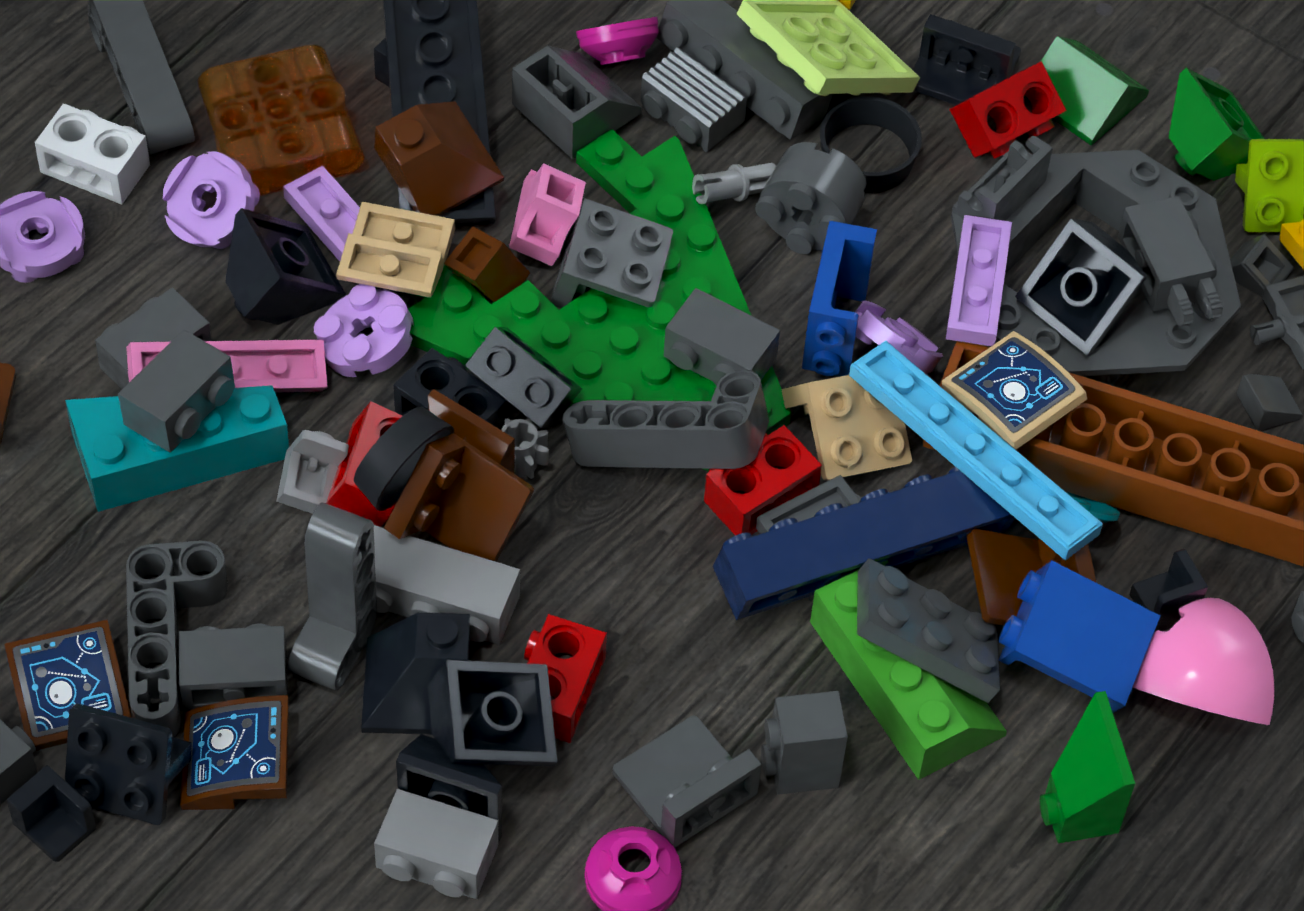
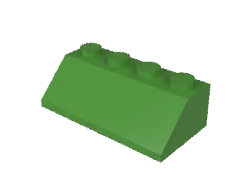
[810,570,1007,780]

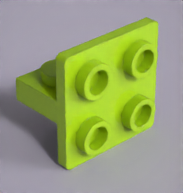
[1235,139,1304,232]

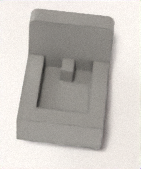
[276,430,349,514]

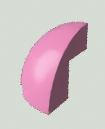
[1133,598,1274,725]

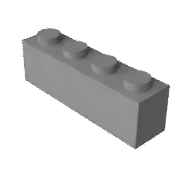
[374,525,520,645]

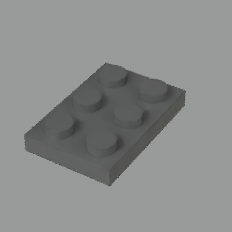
[857,558,1000,703]

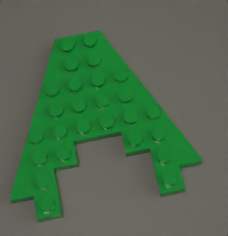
[407,129,791,471]

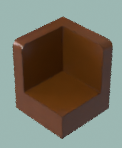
[444,226,530,303]

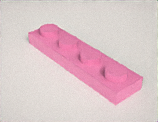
[126,340,327,392]

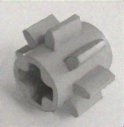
[502,418,549,479]

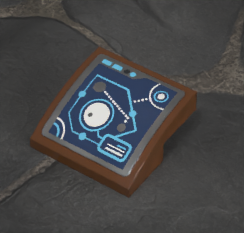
[4,620,131,751]
[180,695,289,810]

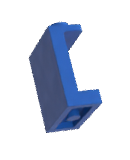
[802,221,877,376]
[999,560,1160,713]

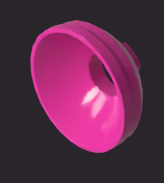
[576,17,659,65]
[584,826,682,911]

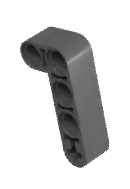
[88,0,195,156]
[563,370,769,469]
[288,502,377,690]
[126,541,228,737]

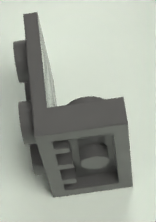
[550,198,673,307]
[613,715,762,848]

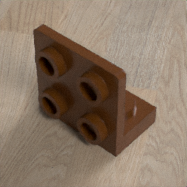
[384,433,534,562]
[967,529,1097,625]

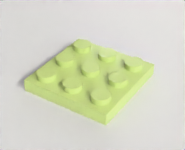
[737,0,920,96]

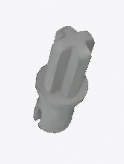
[692,163,776,204]

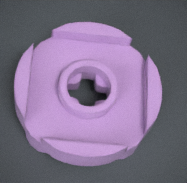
[163,151,260,249]
[0,191,85,283]
[313,284,414,377]
[855,301,943,375]

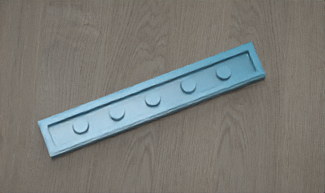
[849,341,1103,561]

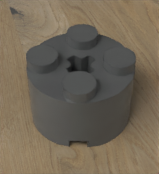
[755,142,867,254]

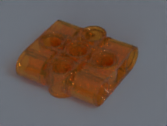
[198,45,365,195]

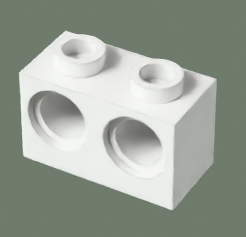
[35,103,150,205]

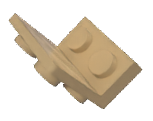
[781,375,912,480]

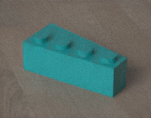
[65,385,289,512]

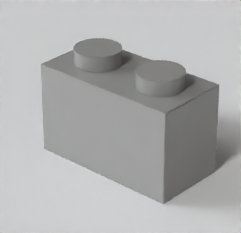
[374,789,498,899]

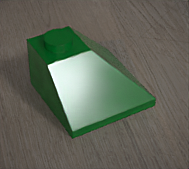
[1169,68,1265,181]
[1040,691,1135,844]

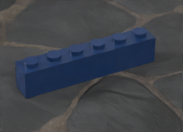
[713,467,1015,620]

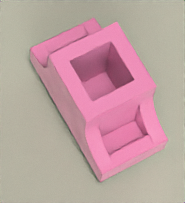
[509,163,586,266]

